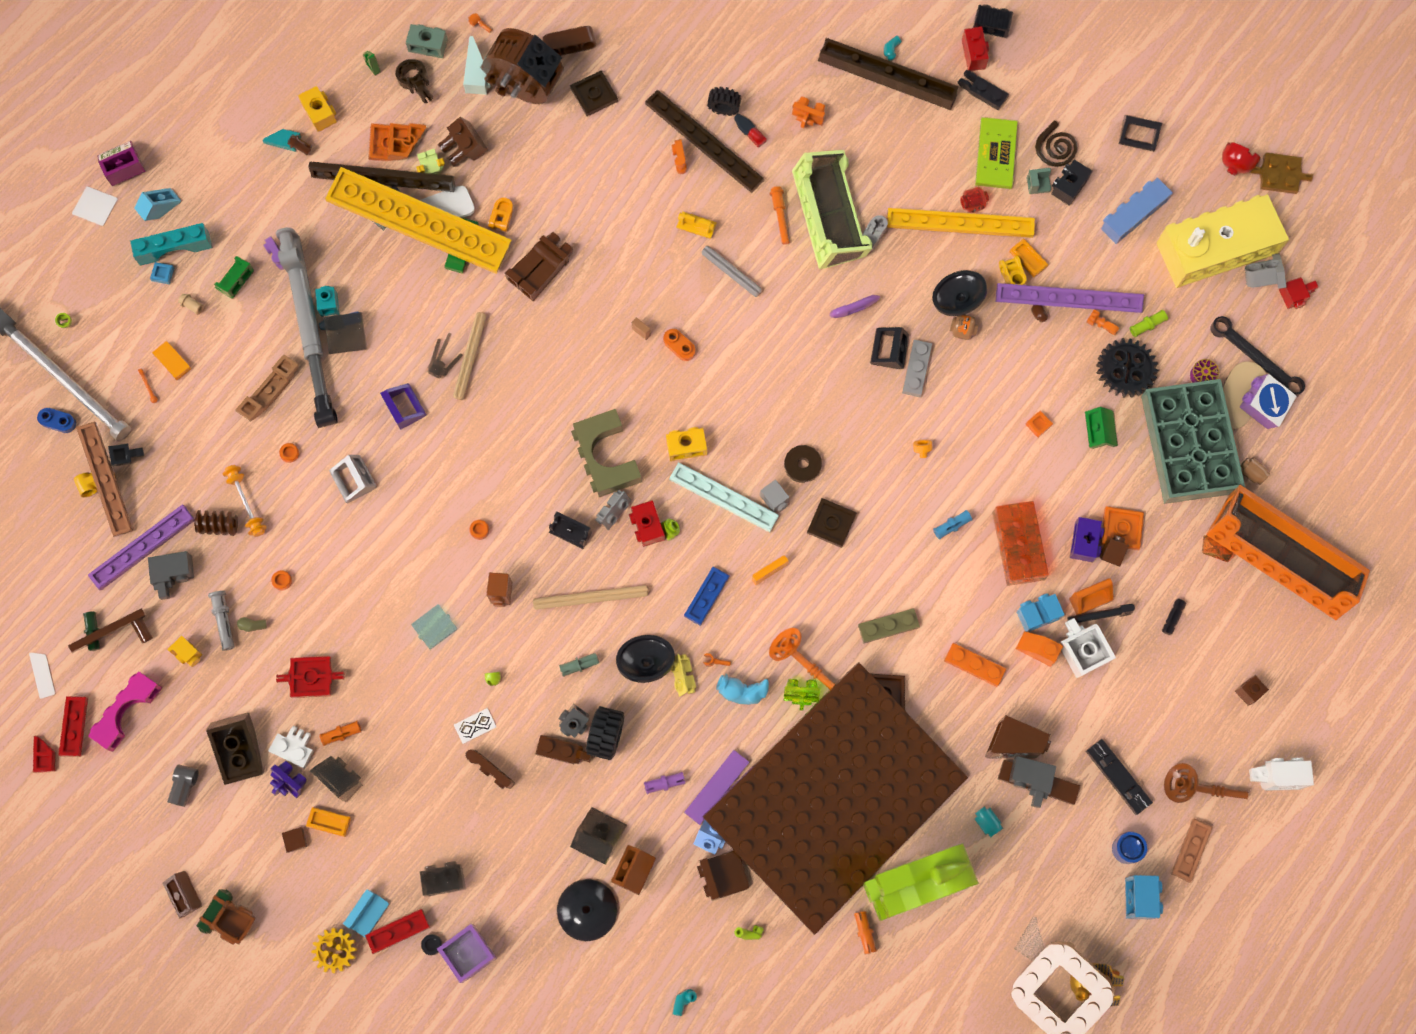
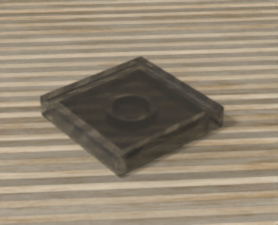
[324,312,367,354]

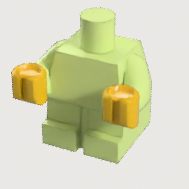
[416,149,445,174]

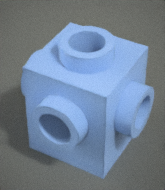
[693,820,725,855]

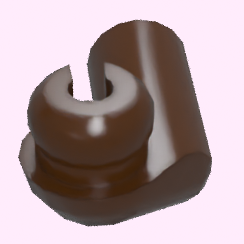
[1031,305,1048,322]

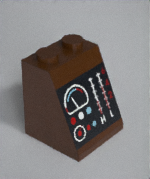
[985,715,1051,759]

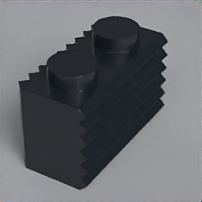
[973,4,1013,38]

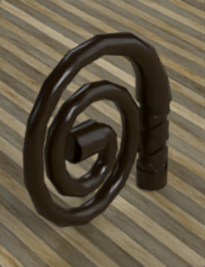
[1035,120,1078,167]

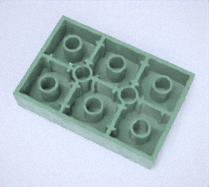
[1141,379,1245,504]

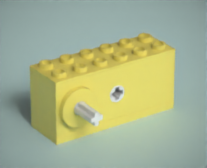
[1156,194,1289,288]

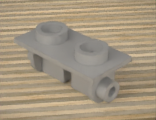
[595,490,631,530]

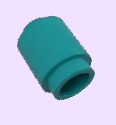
[974,806,1003,838]

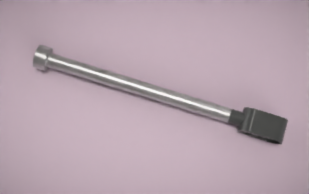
[0,308,131,441]

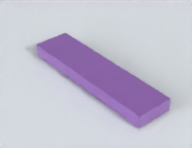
[684,750,749,825]

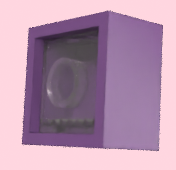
[437,924,497,983]

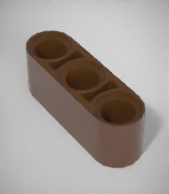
[542,26,596,56]

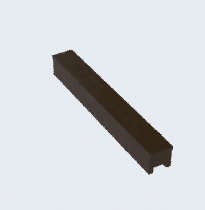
[818,38,959,110]

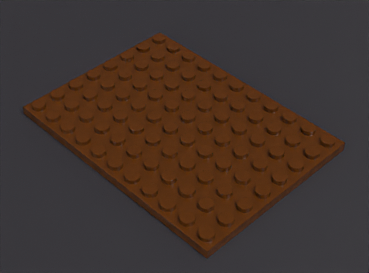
[702,662,968,935]

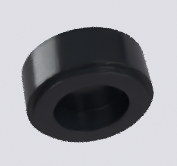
[421,934,442,955]

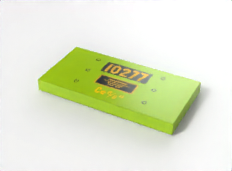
[975,117,1017,189]

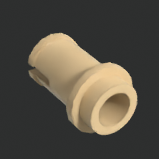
[178,293,204,315]

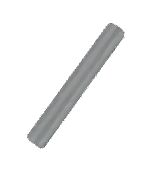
[702,246,762,297]

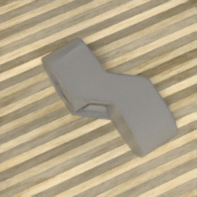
[860,215,888,250]

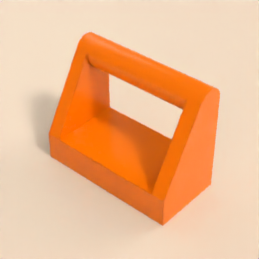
[1069,578,1114,615]

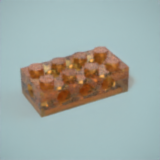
[992,501,1049,586]

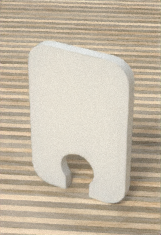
[420,186,475,218]

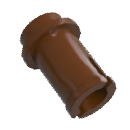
[287,134,312,156]

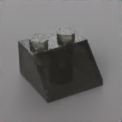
[310,756,363,802]
[570,807,627,865]

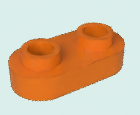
[663,329,695,361]

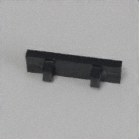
[1085,739,1153,815]

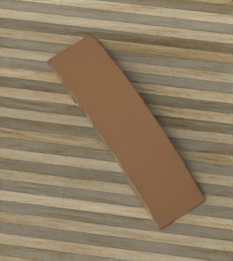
[235,355,299,422]

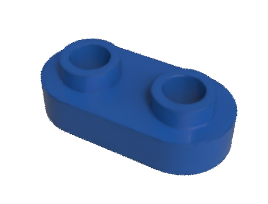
[37,408,76,433]

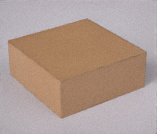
[631,317,651,340]

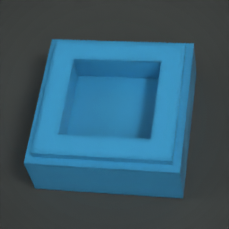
[150,262,174,285]

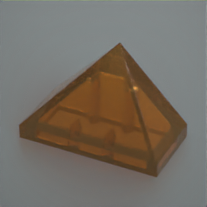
[1202,532,1243,562]

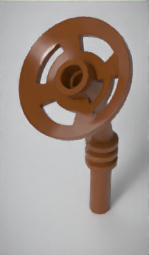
[1164,763,1248,803]

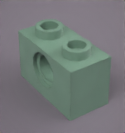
[406,24,448,58]

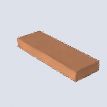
[1171,819,1213,883]

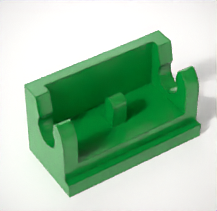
[214,256,254,299]

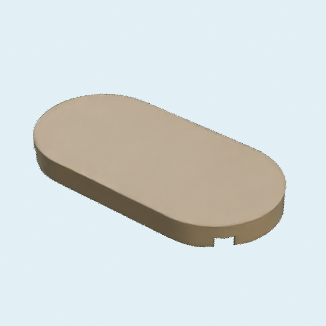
[1223,362,1266,430]

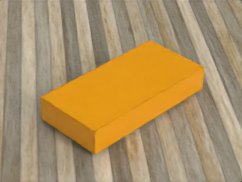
[1009,239,1049,278]
[152,341,191,380]
[752,555,788,585]
[306,807,351,837]

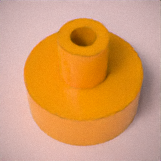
[913,439,933,458]

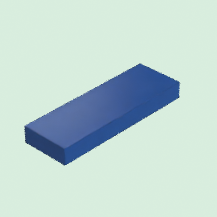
[684,567,730,626]

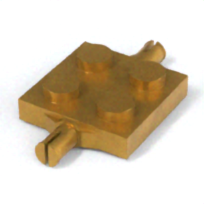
[1250,153,1313,194]

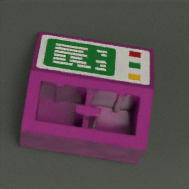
[97,141,146,186]

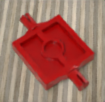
[276,656,345,698]

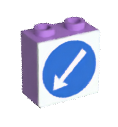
[1239,374,1297,429]

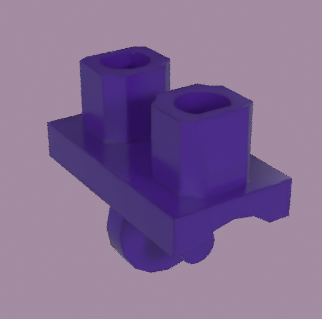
[270,761,307,799]

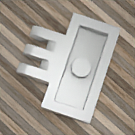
[268,725,314,769]

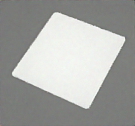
[72,186,117,226]

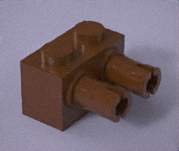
[438,117,488,167]

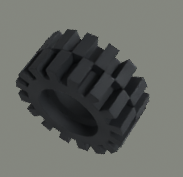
[707,87,741,116]

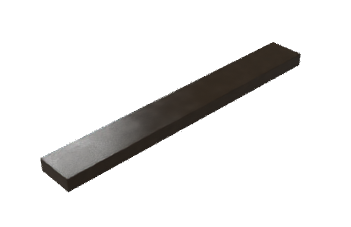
[645,90,764,193]
[308,161,456,192]

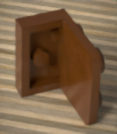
[697,851,749,901]

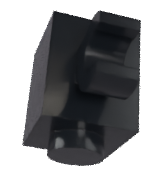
[108,443,144,467]

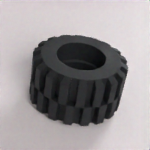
[586,706,624,761]

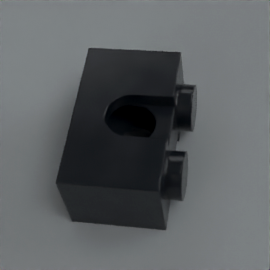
[1051,159,1093,206]

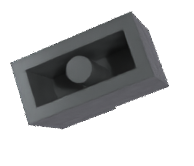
[148,551,194,600]
[1009,756,1056,808]

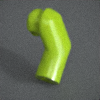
[734,925,764,940]

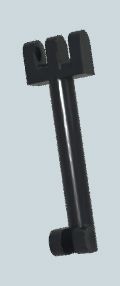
[1067,604,1135,624]

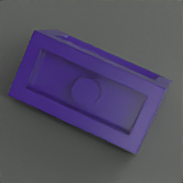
[380,383,427,430]

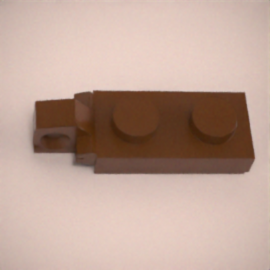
[535,735,592,765]

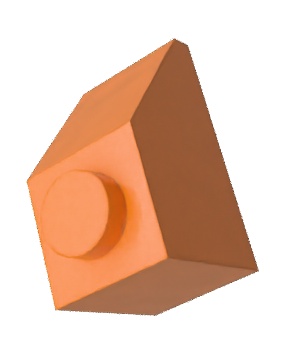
[1016,631,1063,667]

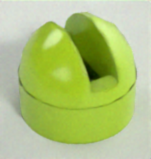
[55,313,72,328]
[484,672,501,686]

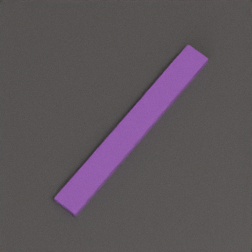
[995,283,1144,313]

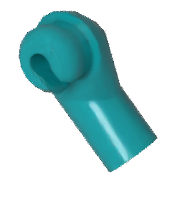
[884,35,901,61]
[672,989,697,1016]

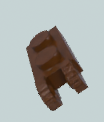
[465,749,515,789]

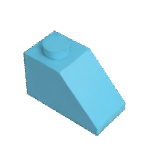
[134,188,181,221]

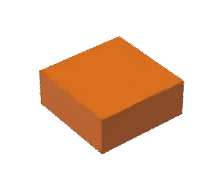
[1025,411,1053,438]

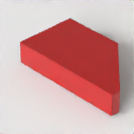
[33,736,56,773]

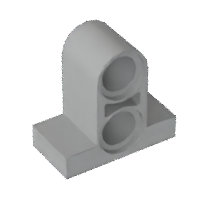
[1245,253,1286,289]

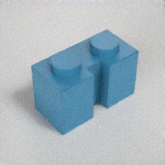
[1017,593,1065,632]

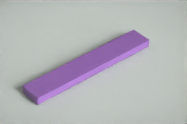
[88,504,195,591]

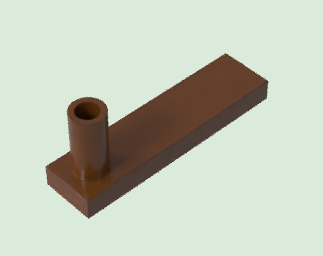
[68,608,153,654]

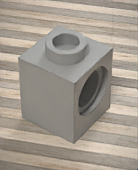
[760,479,789,512]

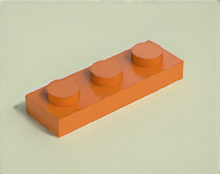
[944,643,1006,687]

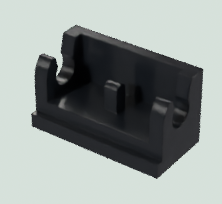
[549,511,592,549]

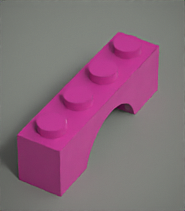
[88,671,162,752]

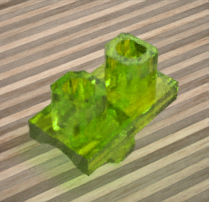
[783,679,820,711]

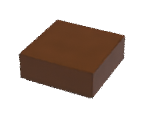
[282,827,307,853]

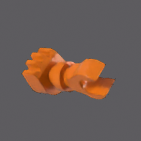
[1087,309,1119,335]

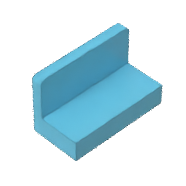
[343,889,389,938]

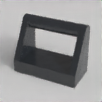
[1119,115,1162,152]
[870,327,909,369]

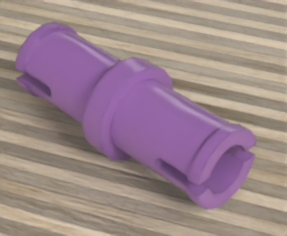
[644,772,685,794]

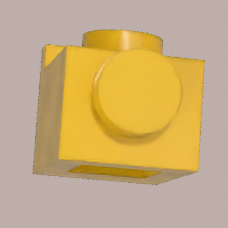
[167,635,203,667]

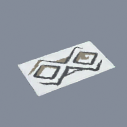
[454,708,496,744]

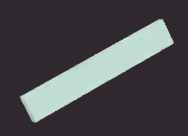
[669,462,779,533]

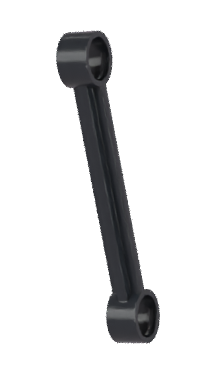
[1210,316,1305,397]

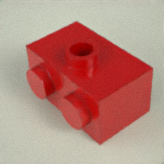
[962,27,989,71]
[629,500,665,547]

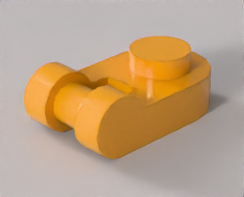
[488,198,513,232]

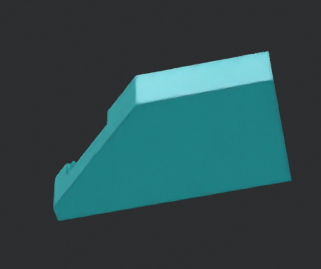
[262,129,301,152]

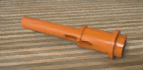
[770,186,789,245]

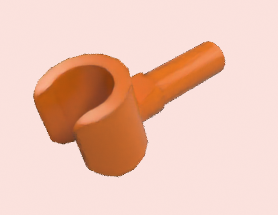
[468,13,492,33]
[703,653,731,667]

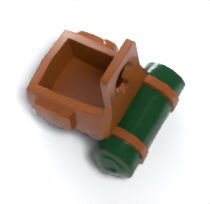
[196,889,256,945]

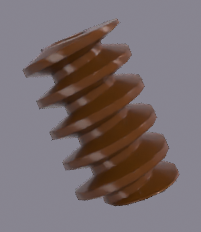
[194,510,238,536]

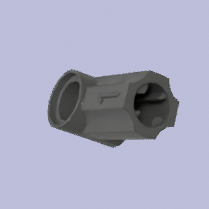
[167,764,199,807]

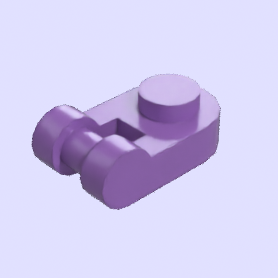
[264,236,284,270]

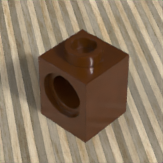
[1099,535,1129,567]
[1235,675,1269,706]

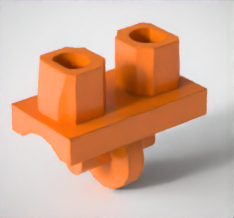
[792,96,825,128]

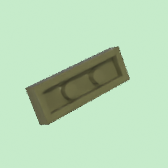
[858,608,920,644]

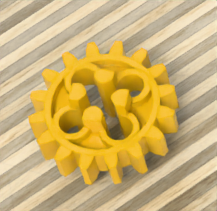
[311,928,357,974]

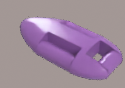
[830,295,880,318]

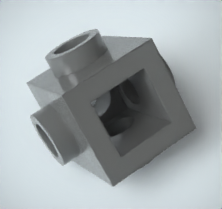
[558,703,589,738]

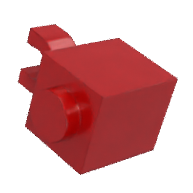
[1279,277,1319,309]

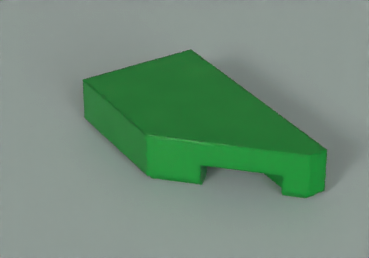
[363,51,381,75]

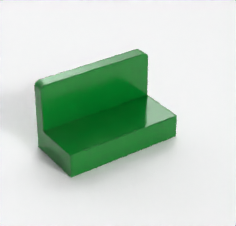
[1085,407,1118,449]

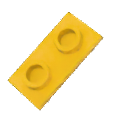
[676,211,717,239]

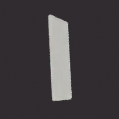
[29,653,55,699]

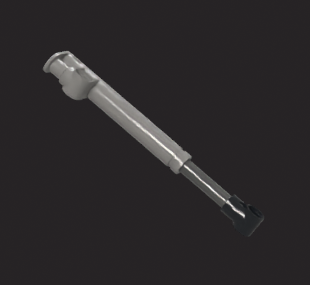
[276,228,338,428]

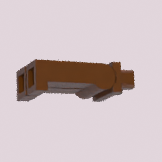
[505,232,573,301]

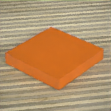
[1101,506,1144,550]

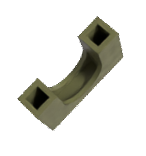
[571,409,642,497]

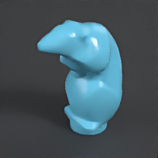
[716,674,769,705]

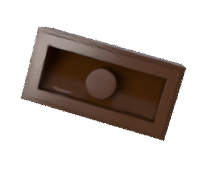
[163,871,202,919]

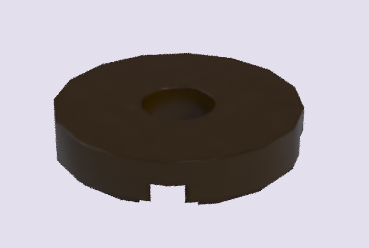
[784,445,822,483]

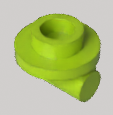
[661,519,680,541]

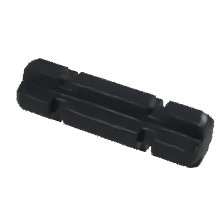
[1162,599,1186,635]

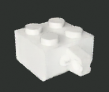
[1059,618,1116,678]
[1249,758,1314,791]

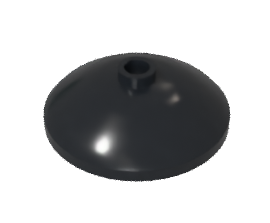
[932,270,987,316]
[616,635,675,683]
[557,879,618,941]

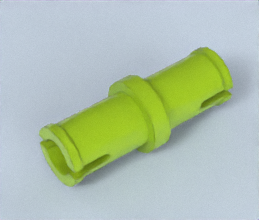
[1129,310,1168,337]

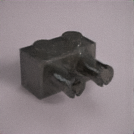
[420,861,466,897]

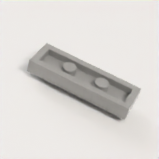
[902,340,932,397]

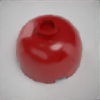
[1222,142,1261,176]

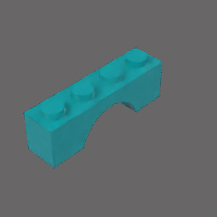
[130,223,212,266]

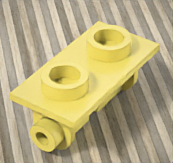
[671,654,696,697]

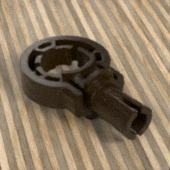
[395,59,433,104]

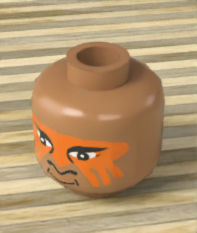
[950,315,979,340]

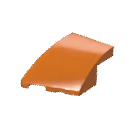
[368,123,426,161]

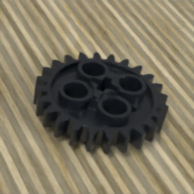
[1096,338,1159,398]

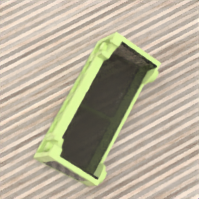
[792,150,872,269]

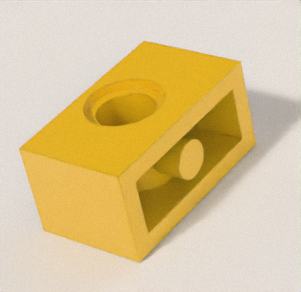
[298,86,337,132]
[666,427,707,461]

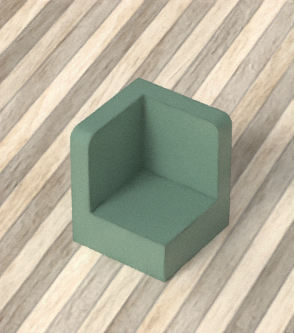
[1026,168,1051,194]

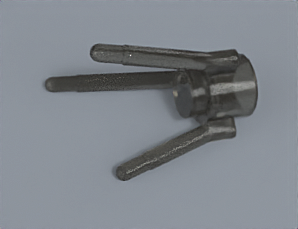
[427,333,463,379]

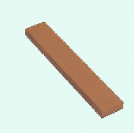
[76,421,133,537]

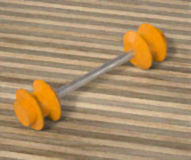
[223,465,267,537]

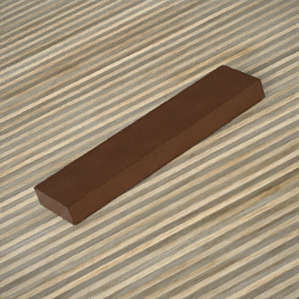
[997,760,1080,805]

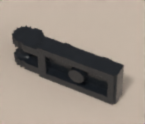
[958,70,1009,110]

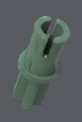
[559,653,599,677]

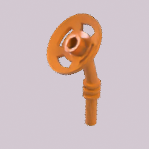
[769,628,835,689]

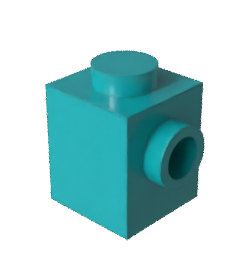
[315,286,339,317]

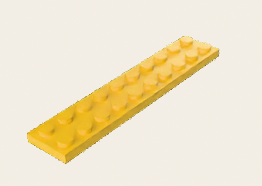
[325,167,511,274]

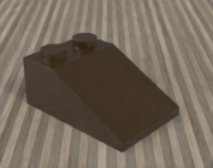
[206,712,264,785]

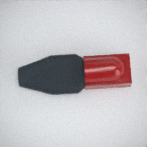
[734,114,767,148]

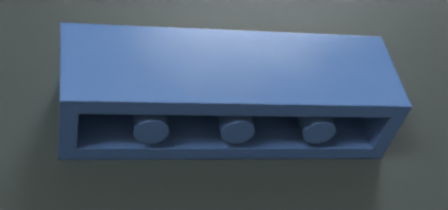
[1101,178,1173,244]

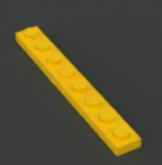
[887,208,1035,238]

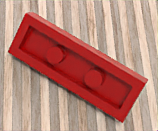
[58,696,88,757]
[365,909,430,954]

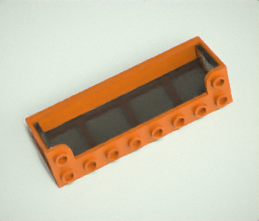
[1206,485,1370,620]

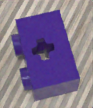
[1070,517,1104,562]

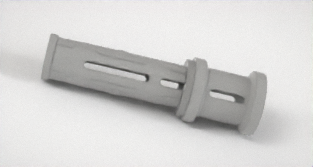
[208,591,235,651]

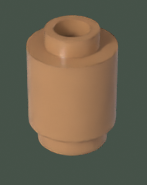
[1240,457,1270,485]

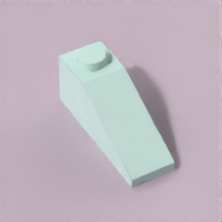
[463,36,491,95]

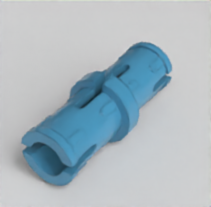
[933,510,972,540]

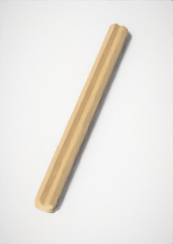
[533,585,648,610]

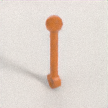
[138,368,158,403]

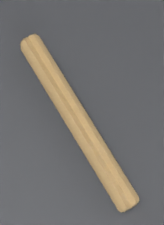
[453,312,486,400]

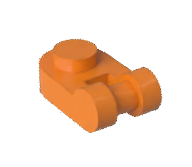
[672,139,687,174]

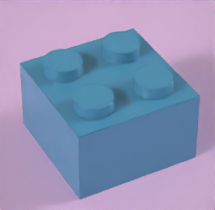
[1125,875,1163,920]

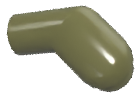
[237,617,267,632]

